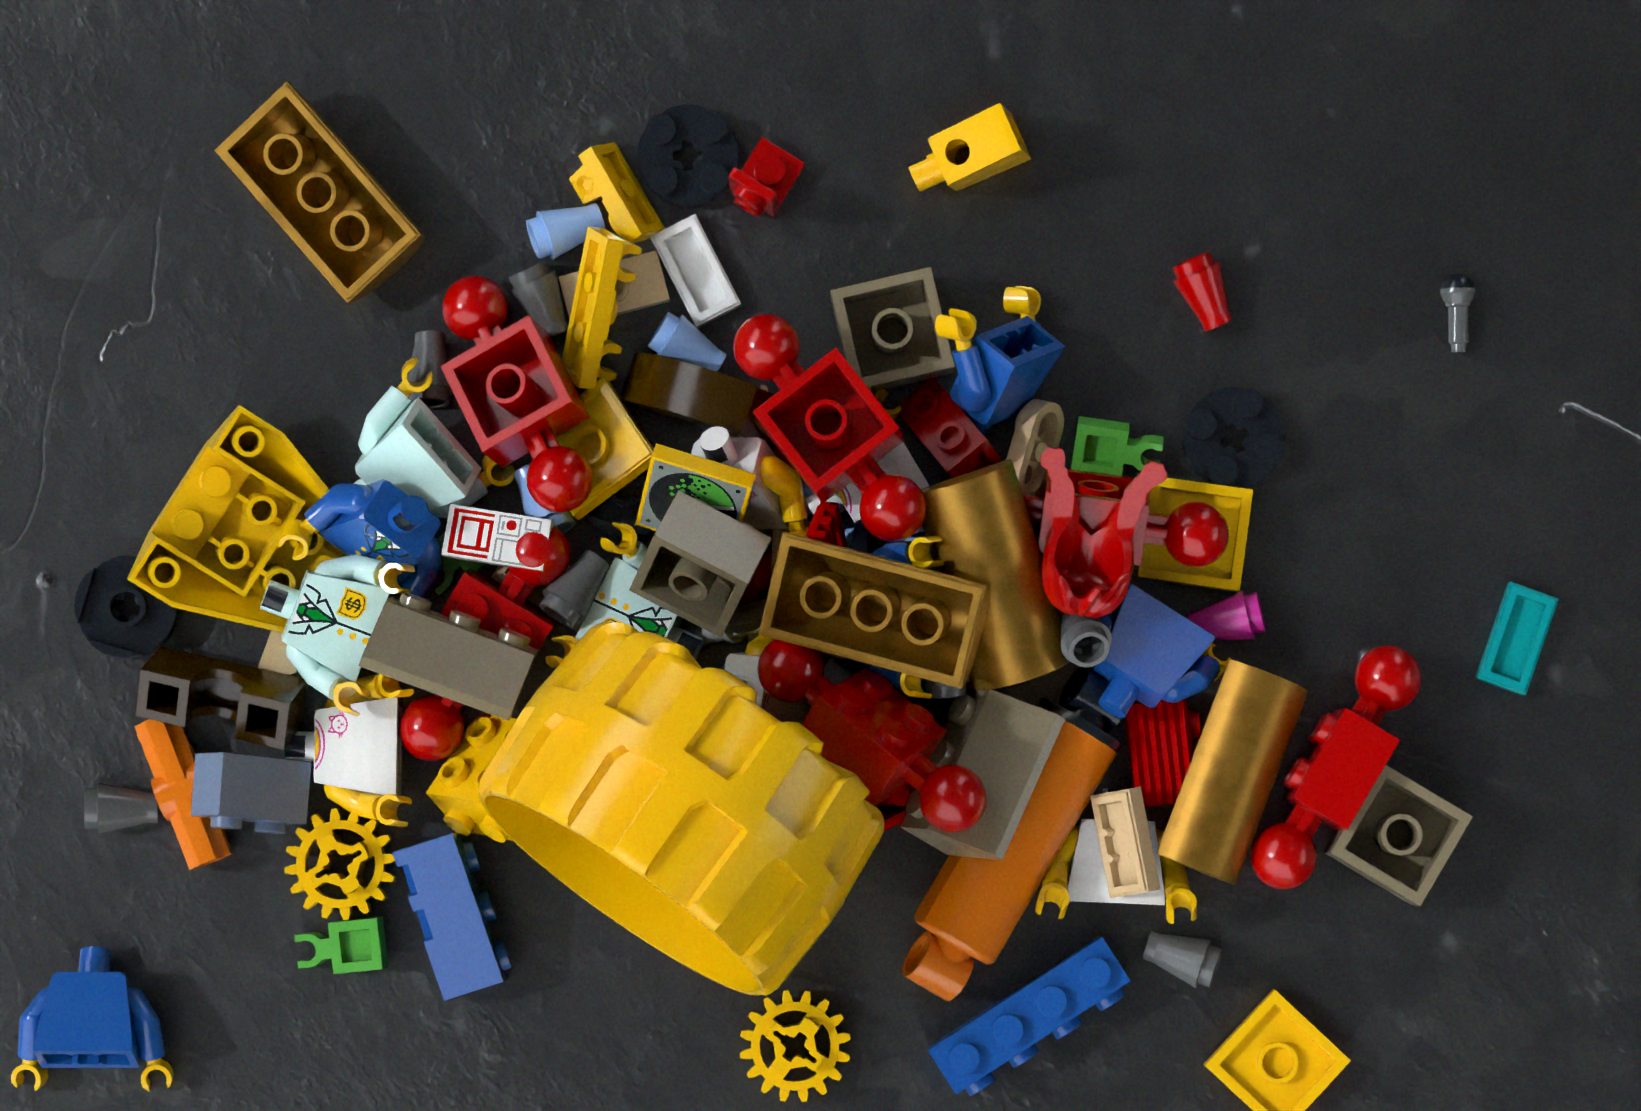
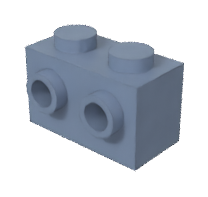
[191,752,311,834]

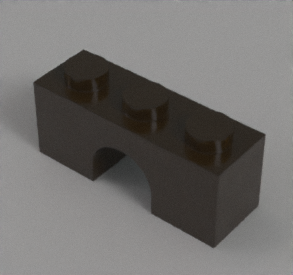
[135,646,307,750]

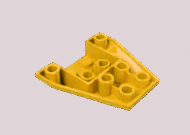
[127,405,347,633]

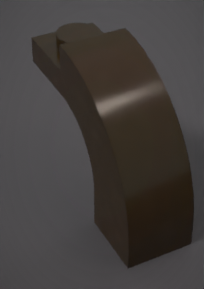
[620,353,781,452]

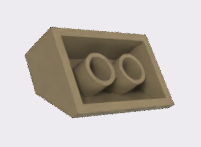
[358,592,539,721]
[900,689,1065,860]

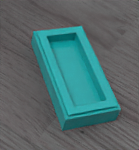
[1475,582,1559,696]

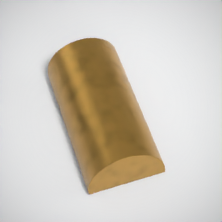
[214,81,425,303]
[921,459,1070,690]
[759,532,990,689]
[1157,659,1309,885]

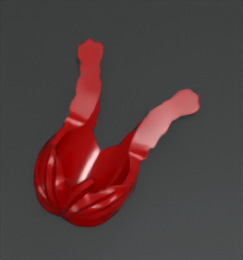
[1040,446,1168,618]

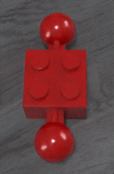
[440,275,593,512]
[733,314,927,542]
[1023,469,1229,567]
[398,525,570,761]
[757,639,987,832]
[1250,645,1422,889]

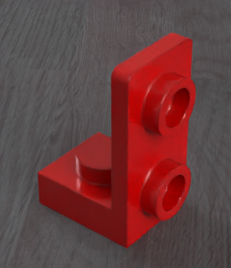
[728,137,805,218]
[896,378,1003,479]

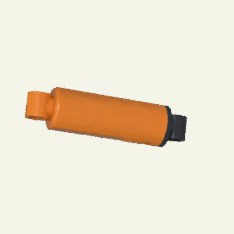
[902,667,1122,1001]

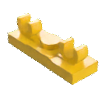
[562,226,642,390]

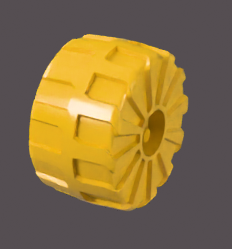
[478,622,884,996]

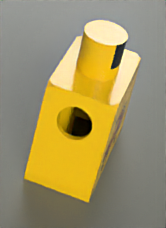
[908,103,1032,192]

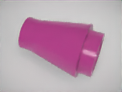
[1188,590,1266,640]

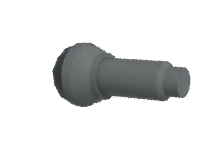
[1440,274,1476,353]

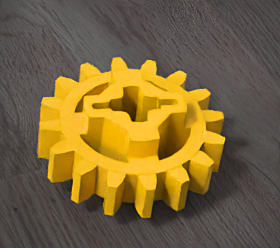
[284,808,397,920]
[739,989,851,1102]

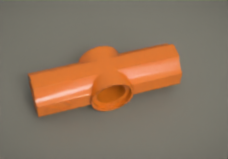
[134,719,233,870]

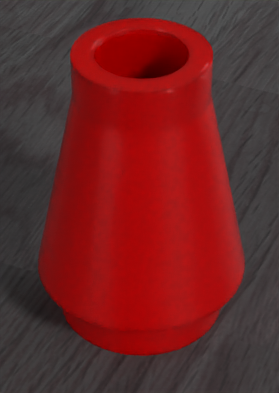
[1172,251,1233,331]

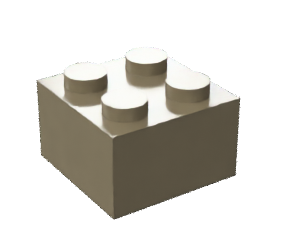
[831,267,955,392]
[629,490,772,637]
[1323,765,1473,906]

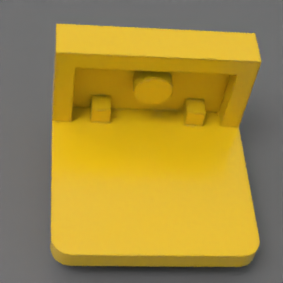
[426,714,517,843]

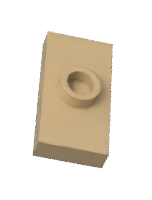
[558,250,670,319]
[1090,786,1161,898]

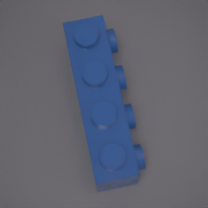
[926,936,1131,1096]

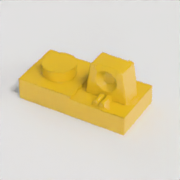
[569,142,665,243]

